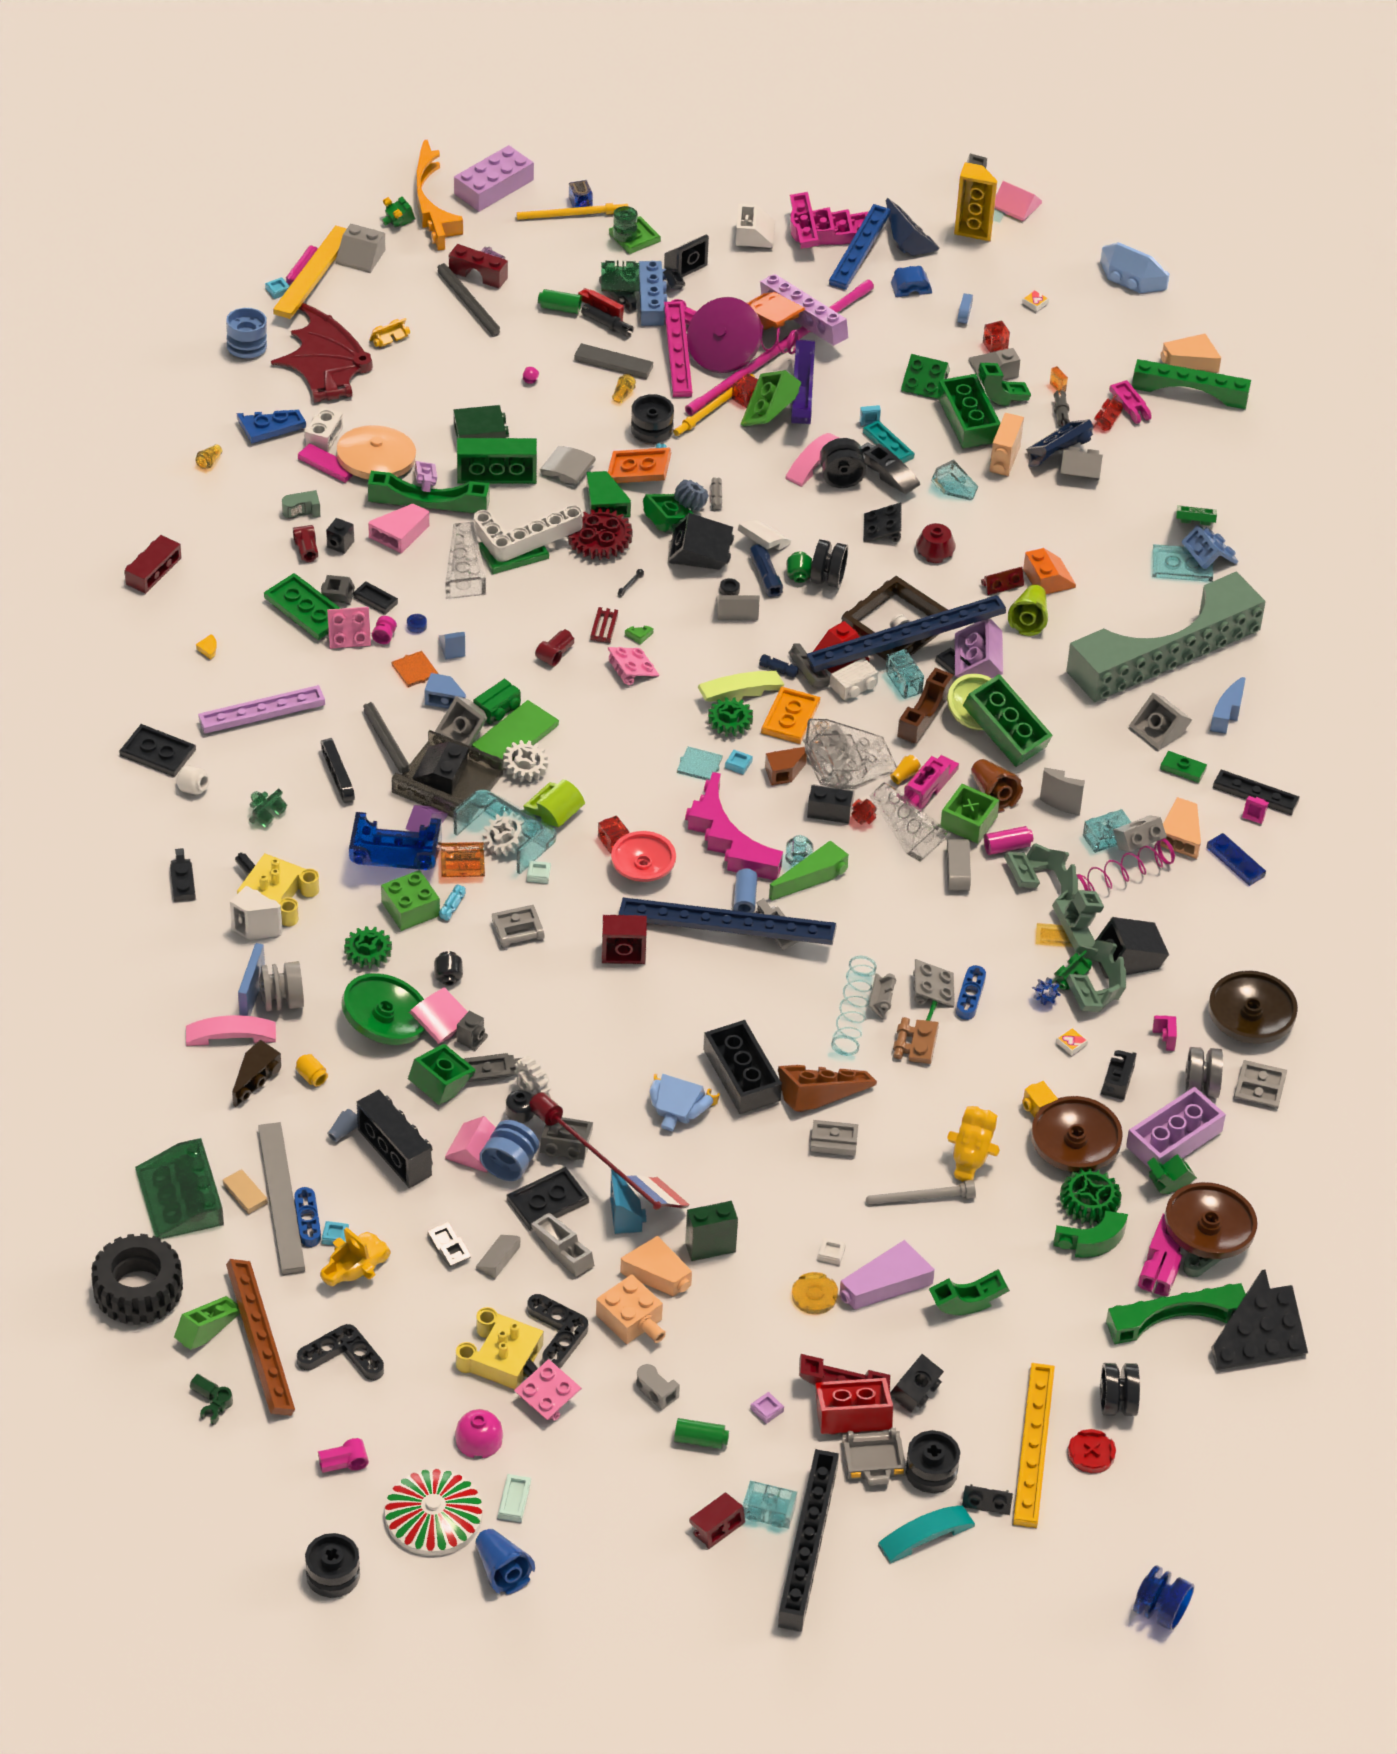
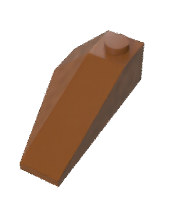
[778,1065,877,1112]

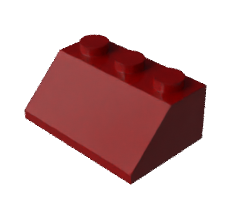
[815,1378,893,1434]

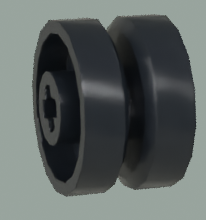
[631,394,674,443]
[819,438,866,488]
[811,539,848,588]
[1100,1363,1140,1416]
[906,1430,961,1493]
[305,1533,360,1598]

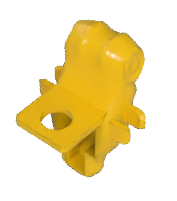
[947,1106,1000,1182]
[320,1227,391,1286]

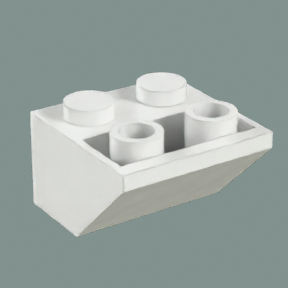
[736,204,775,248]
[230,886,282,940]

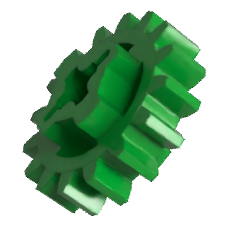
[708,697,753,736]
[344,926,392,969]

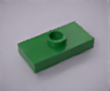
[1160,751,1207,783]

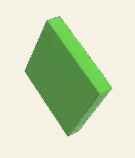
[609,216,661,254]

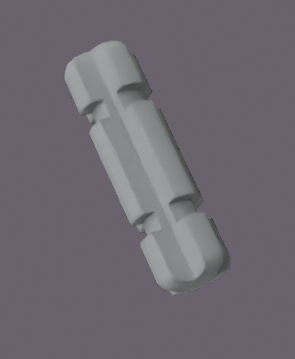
[711,477,722,510]

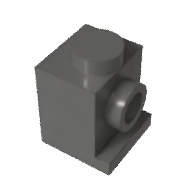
[321,575,355,605]
[457,1010,488,1051]

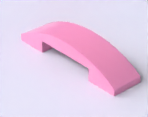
[785,433,839,487]
[186,1015,276,1046]

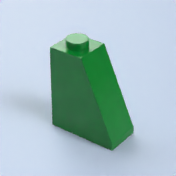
[586,471,631,517]

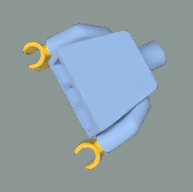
[649,1074,720,1131]

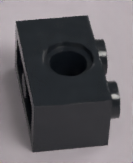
[890,1354,944,1412]

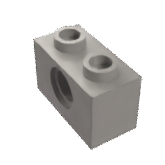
[1113,815,1167,852]

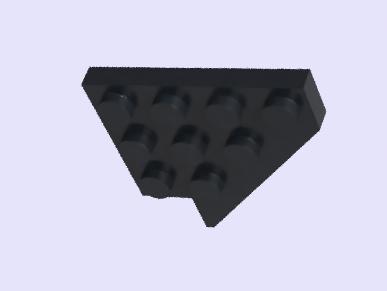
[1211,1269,1308,1370]

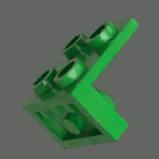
[901,354,950,399]

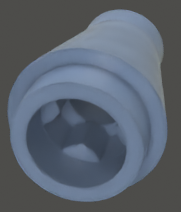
[327,1109,358,1142]

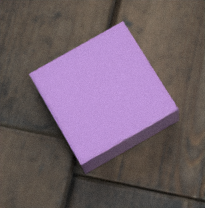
[750,1392,784,1424]

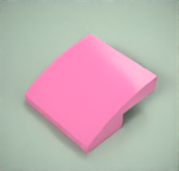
[409,987,467,1044]

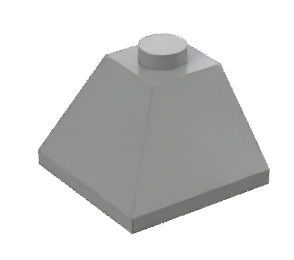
[969,348,1021,381]
[435,696,487,749]

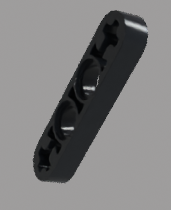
[321,738,355,803]

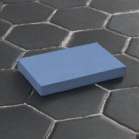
[238,943,265,1016]

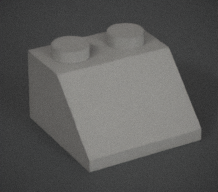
[336,223,386,273]
[1129,693,1192,750]

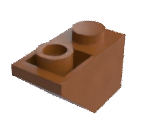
[765,746,807,786]

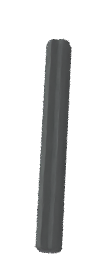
[363,702,410,773]

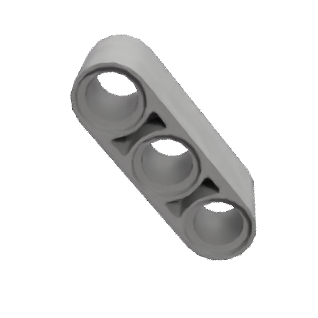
[947,839,971,891]

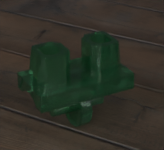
[249,788,288,827]

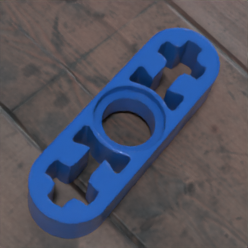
[956,965,986,1020]
[294,1187,321,1247]

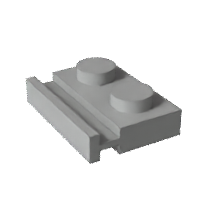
[810,1120,859,1156]

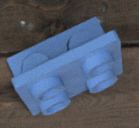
[1181,525,1239,569]

